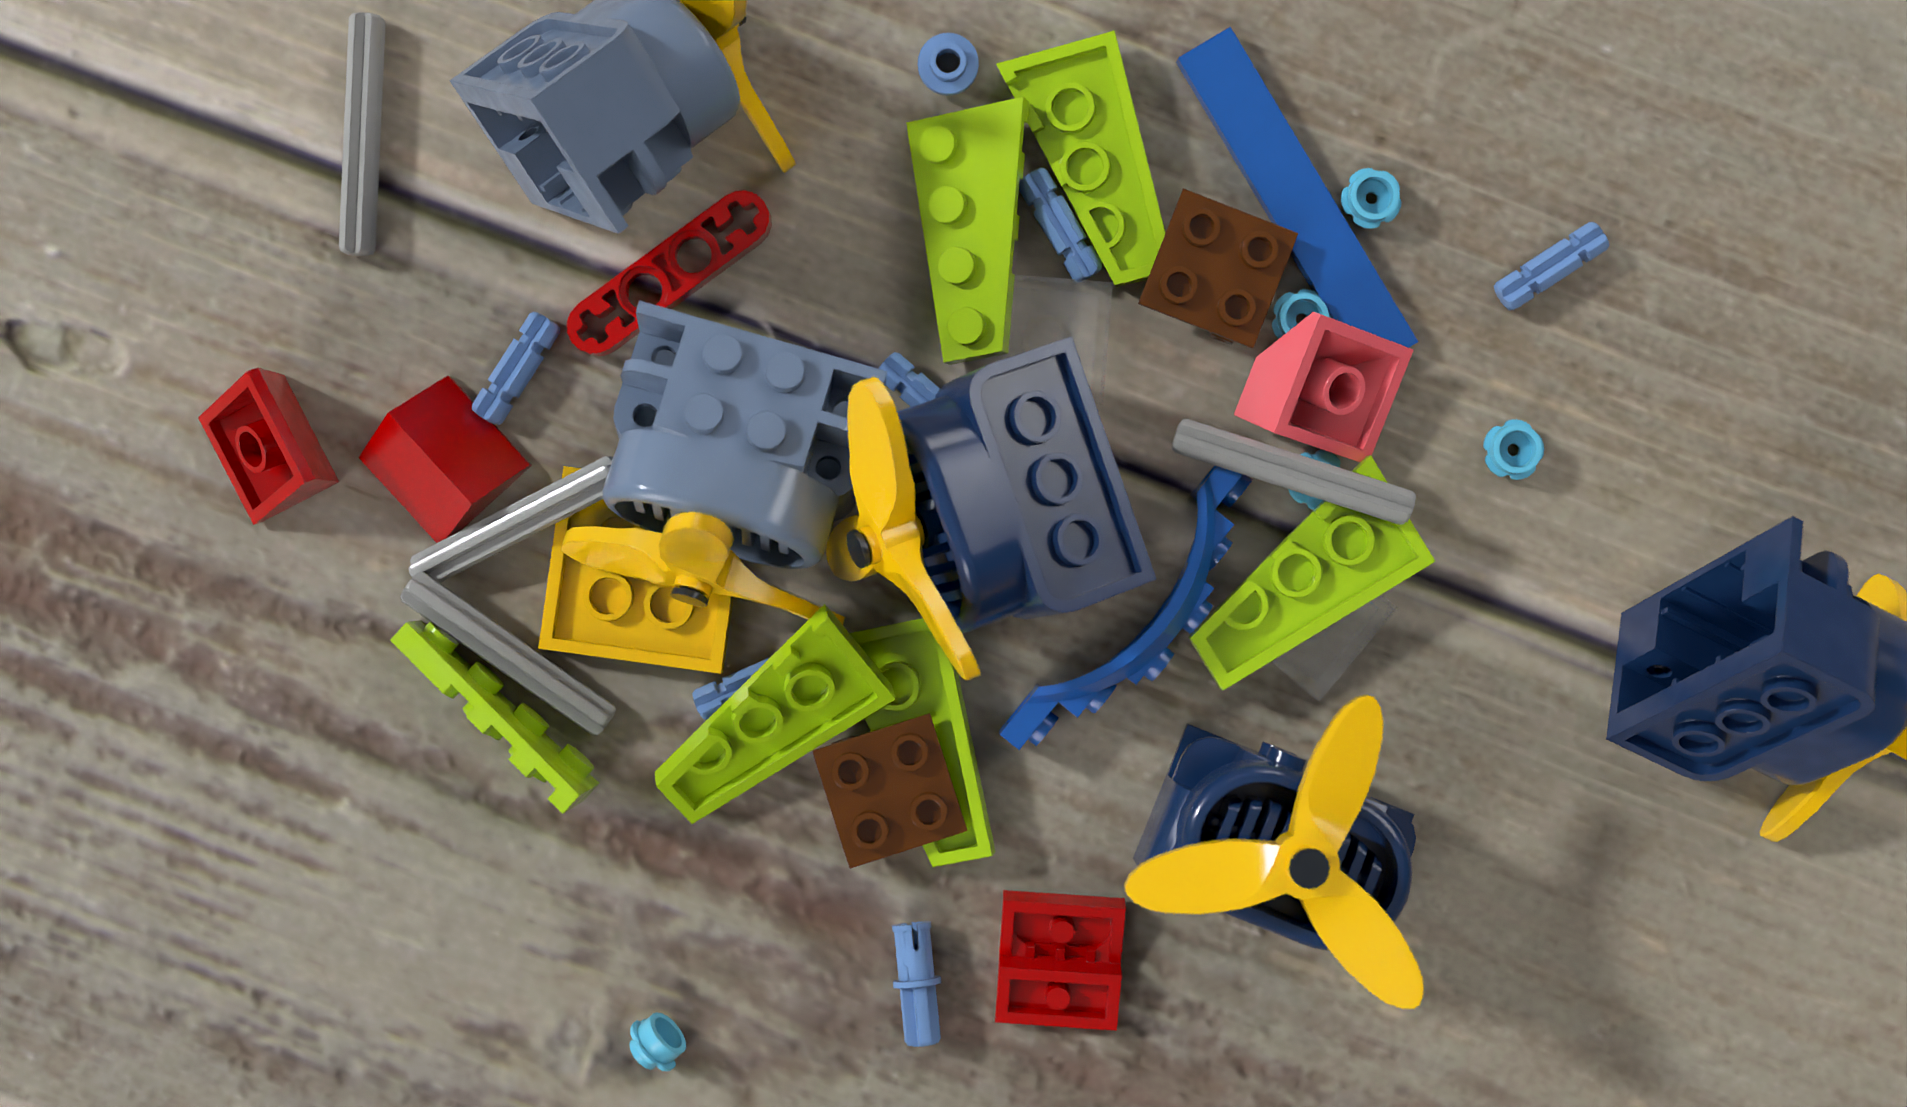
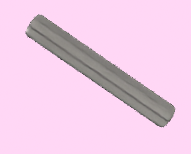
[339,12,385,256]
[1172,419,1416,525]
[408,456,613,583]
[400,572,616,736]

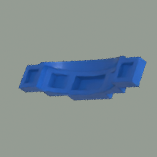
[999,465,1253,750]

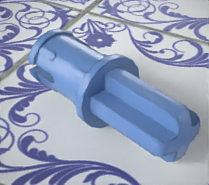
[892,921,941,1047]

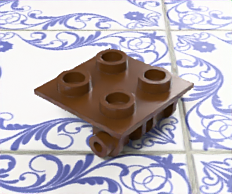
[1138,188,1298,349]
[812,713,967,869]

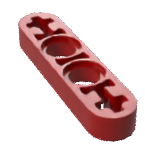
[567,190,772,356]

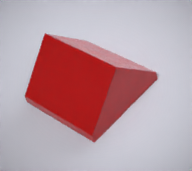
[198,368,339,525]
[358,375,532,543]

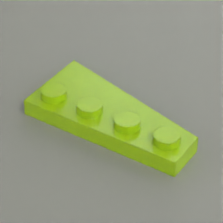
[996,30,1166,287]
[906,96,1029,365]
[1188,455,1436,691]
[655,604,896,824]
[850,618,996,867]
[390,620,600,814]

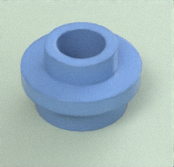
[918,33,979,96]

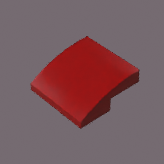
[995,890,1126,1031]

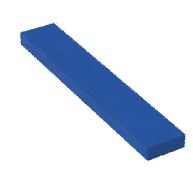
[1176,27,1418,348]

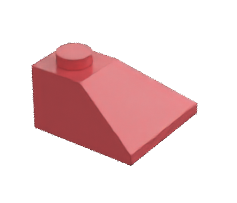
[1234,312,1414,462]

